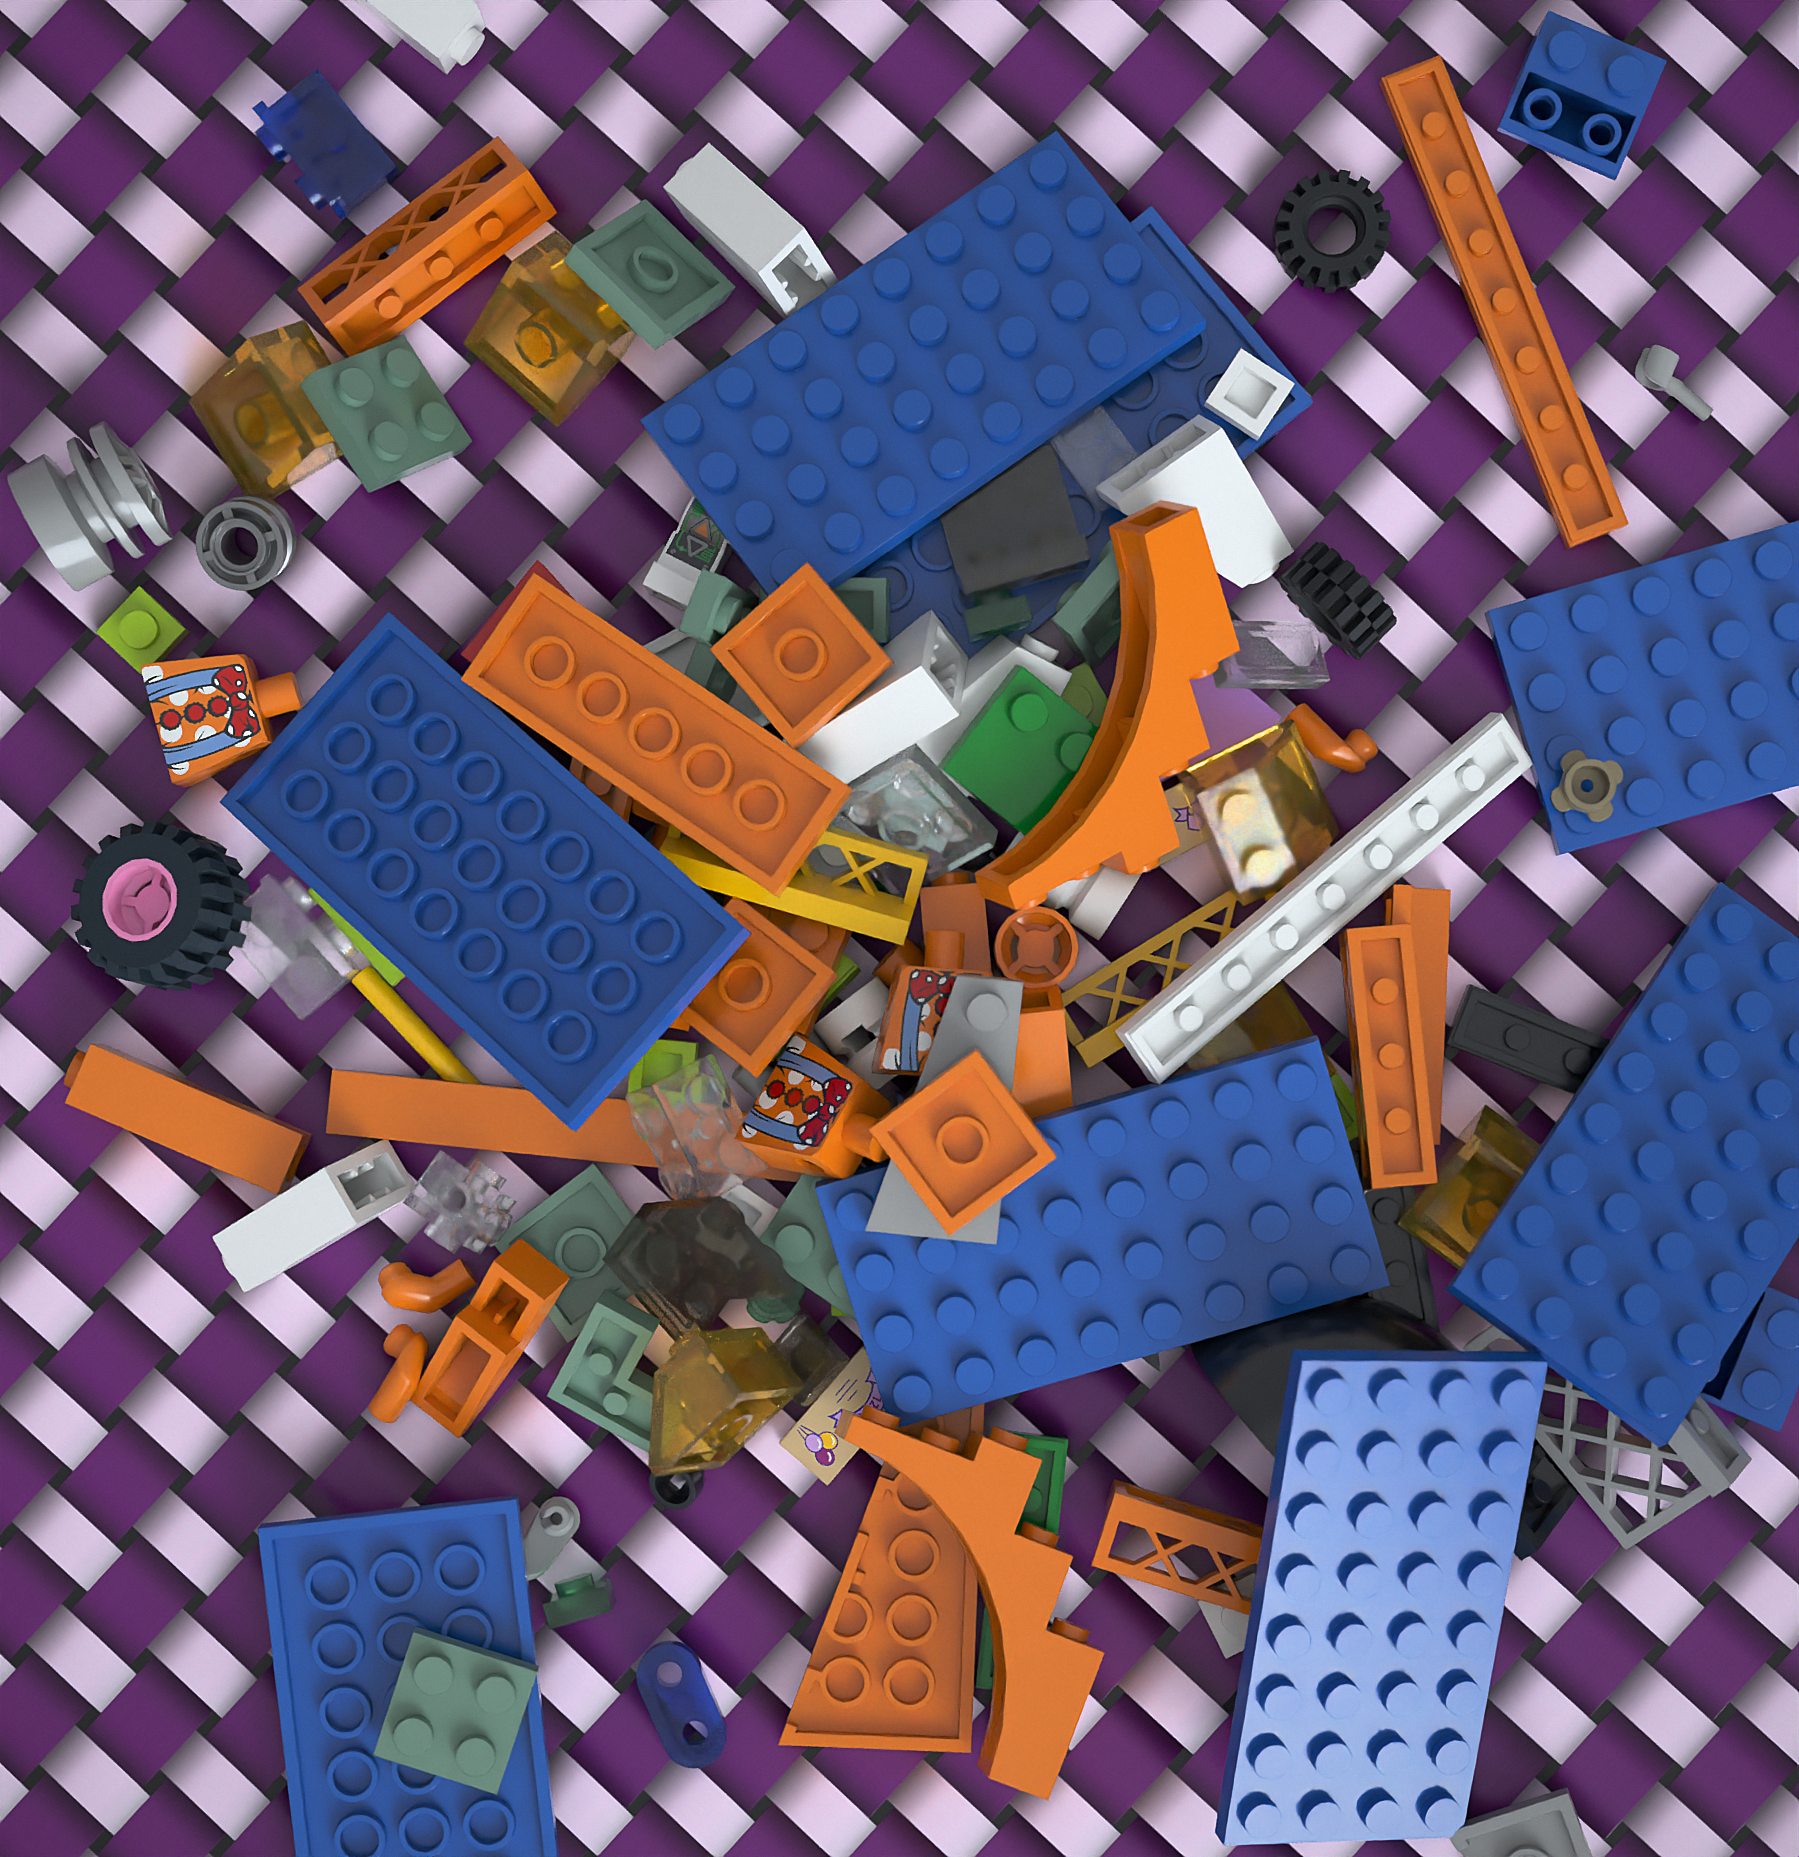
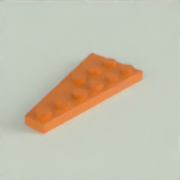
[778,1403,984,1753]

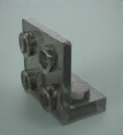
[940,445,1091,603]
[602,1196,797,1348]

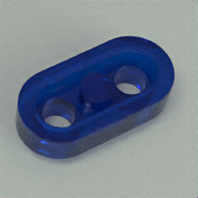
[636,1640,727,1769]

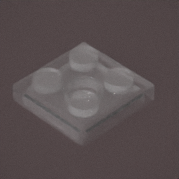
[829,743,998,897]

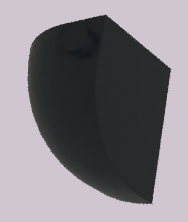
[1189,1295,1460,1458]

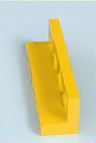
[659,824,930,946]
[1061,870,1277,1068]

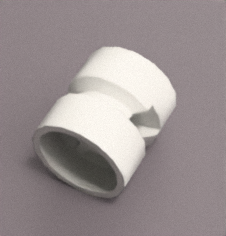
[1041,864,1142,940]
[813,976,896,1091]

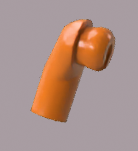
[1283,703,1378,774]
[378,1258,478,1314]
[368,1324,429,1423]

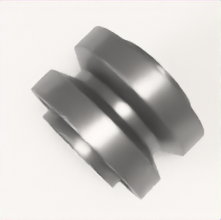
[196,494,297,591]

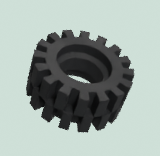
[1272,169,1391,293]
[1278,541,1397,660]

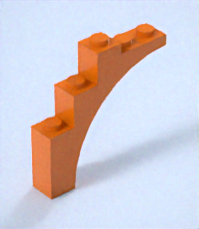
[974,500,1240,910]
[834,1404,1104,1800]

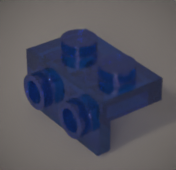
[252,69,400,220]

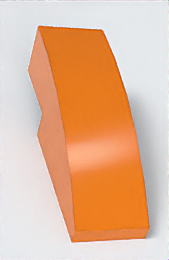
[410,1238,570,1439]

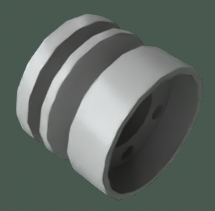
[7,421,173,592]

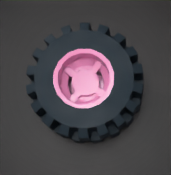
[71,821,252,991]

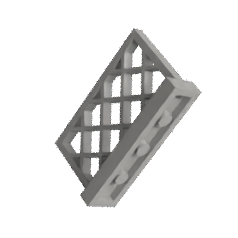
[1463,1325,1752,1550]

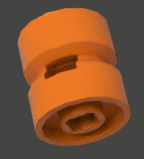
[993,906,1079,989]

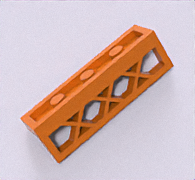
[297,136,557,357]
[1382,884,1451,1145]
[1338,923,1438,1191]
[1091,1479,1264,1615]

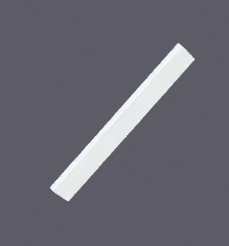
[1115,712,1533,1084]

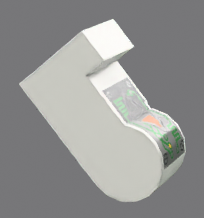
[643,496,733,612]

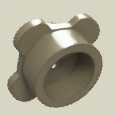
[1550,750,1623,822]

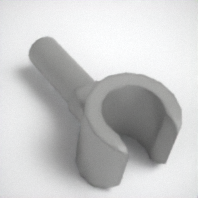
[1635,345,1713,421]

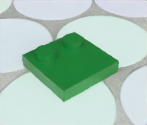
[937,664,1099,836]

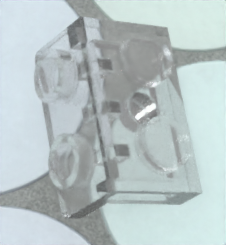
[235,873,361,1021]
[625,1053,769,1209]

